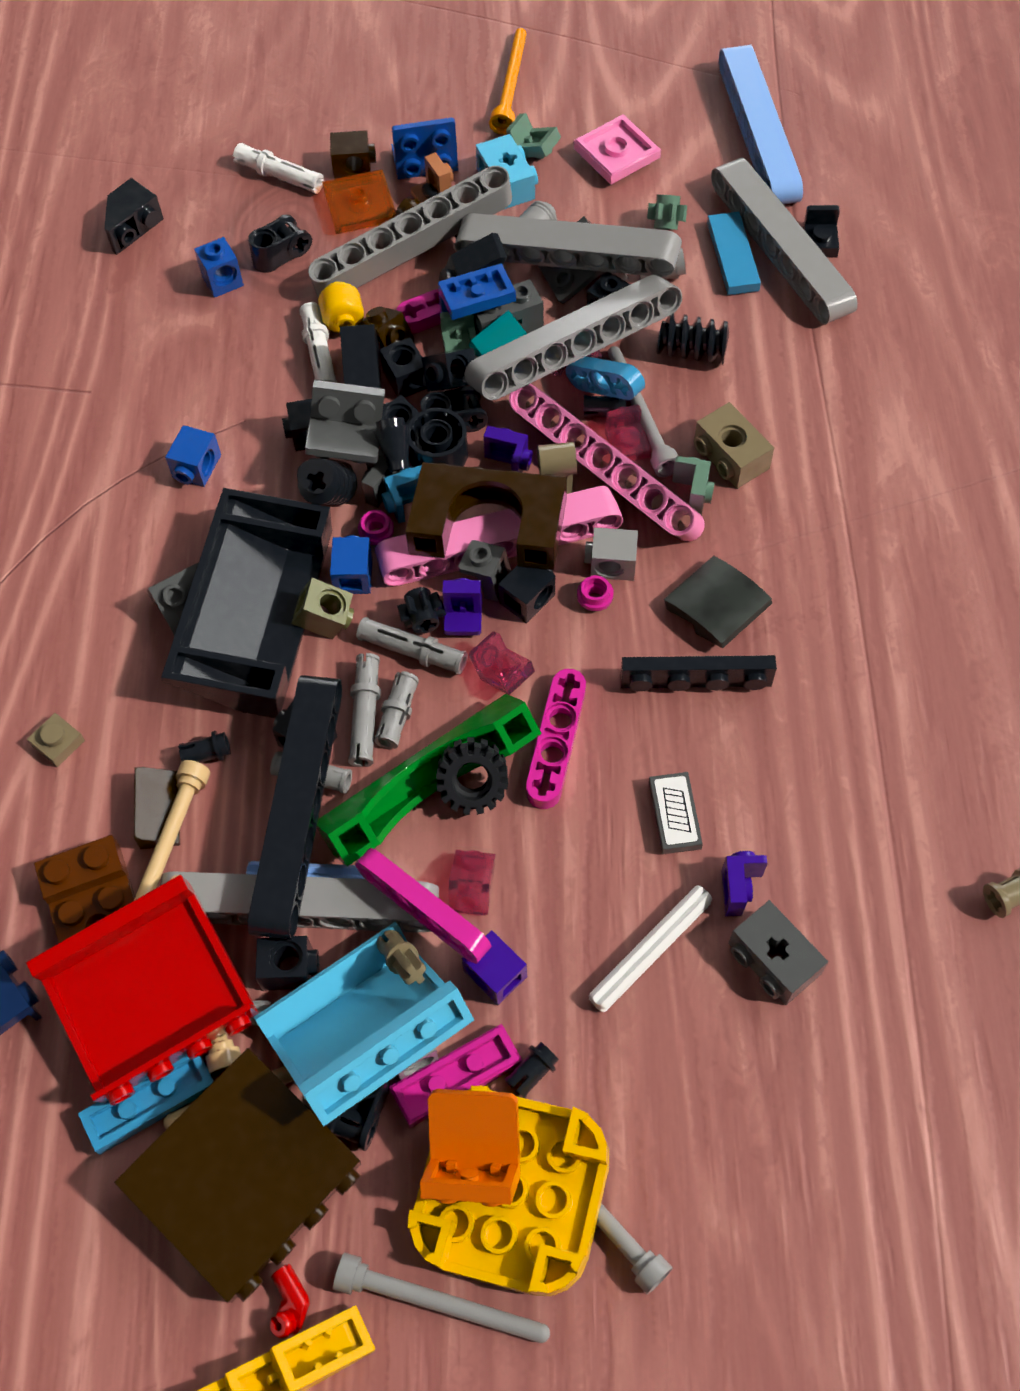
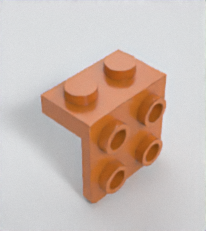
[420,1089,521,1207]

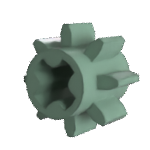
[647,195,687,230]

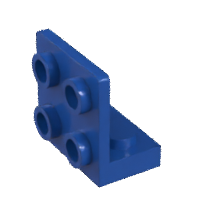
[391,117,458,180]
[438,263,516,320]

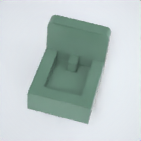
[506,113,561,159]
[440,312,477,356]
[672,456,715,516]

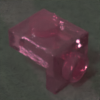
[469,631,535,695]
[448,850,496,916]

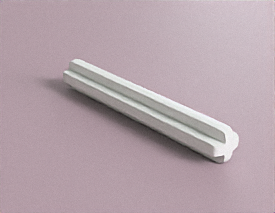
[589,885,712,1012]

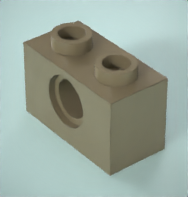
[694,402,774,489]

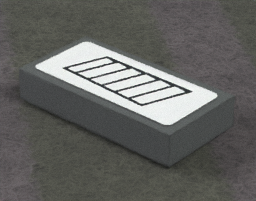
[649,772,703,855]

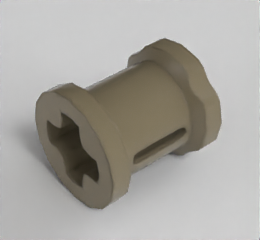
[983,868,1020,918]

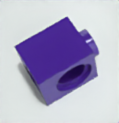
[461,930,527,1005]

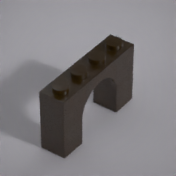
[405,462,567,570]

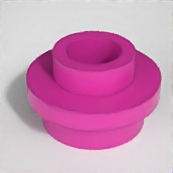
[358,510,394,545]
[577,575,614,611]

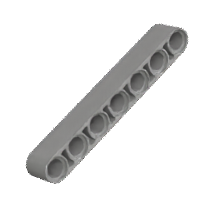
[711,158,858,324]
[308,166,512,297]
[454,213,682,277]
[465,275,682,400]
[160,871,439,933]

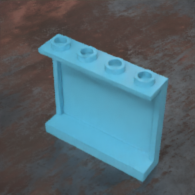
[253,922,474,1126]

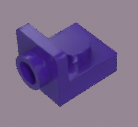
[721,851,768,916]

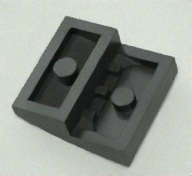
[664,556,772,649]

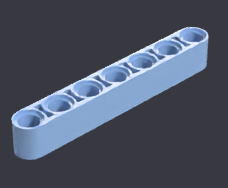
[719,45,803,205]

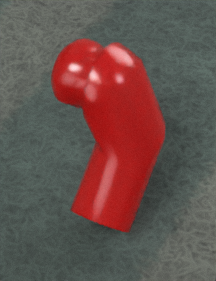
[270,1264,310,1339]

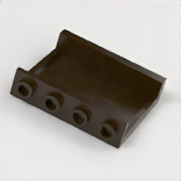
[114,1048,361,1303]

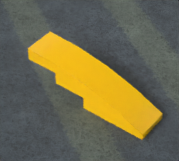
[197,1305,376,1391]

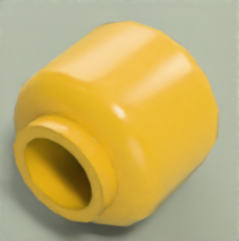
[318,281,364,332]

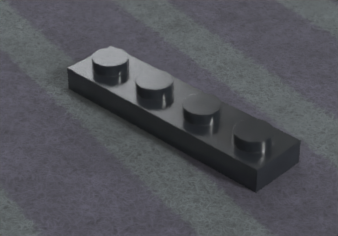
[620,655,777,691]

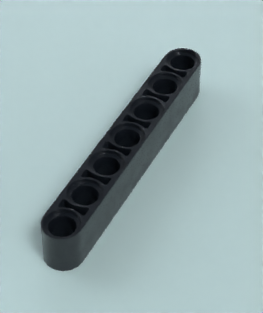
[248,675,342,940]

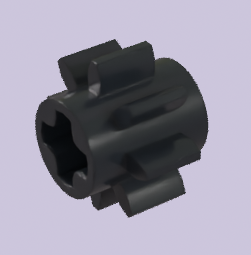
[397,587,446,634]

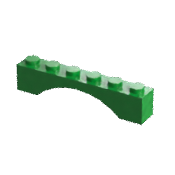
[317,694,542,867]

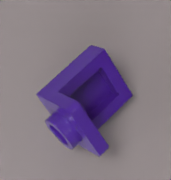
[483,426,533,473]
[442,578,482,636]

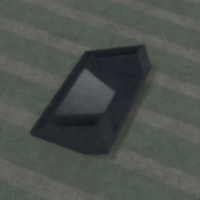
[161,488,332,718]

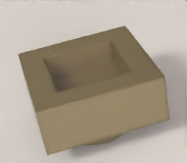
[27,713,85,767]

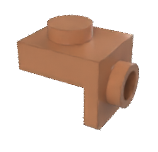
[411,152,454,203]

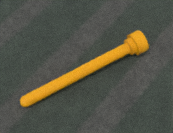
[489,28,526,134]

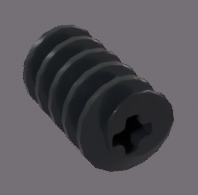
[656,313,729,365]
[297,458,357,505]

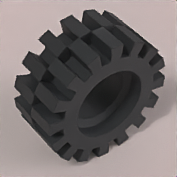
[436,737,508,815]

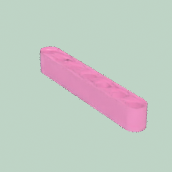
[509,384,705,541]
[375,486,623,586]

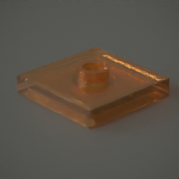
[322,169,396,234]

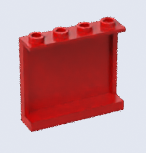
[25,874,259,1106]

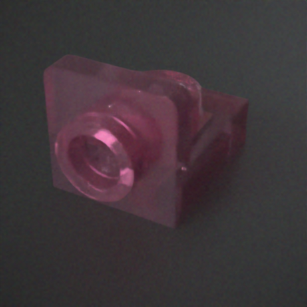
[605,404,652,462]

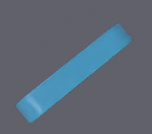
[566,356,645,400]

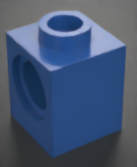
[194,237,244,298]
[165,425,221,487]
[330,535,373,594]

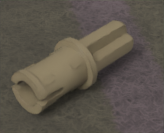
[377,930,426,985]

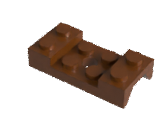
[34,834,135,943]

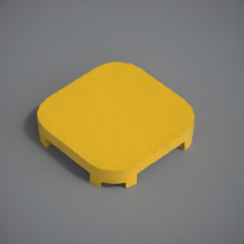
[407,1086,610,1297]

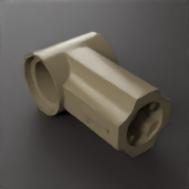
[537,442,577,494]

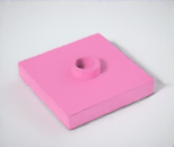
[574,115,661,184]

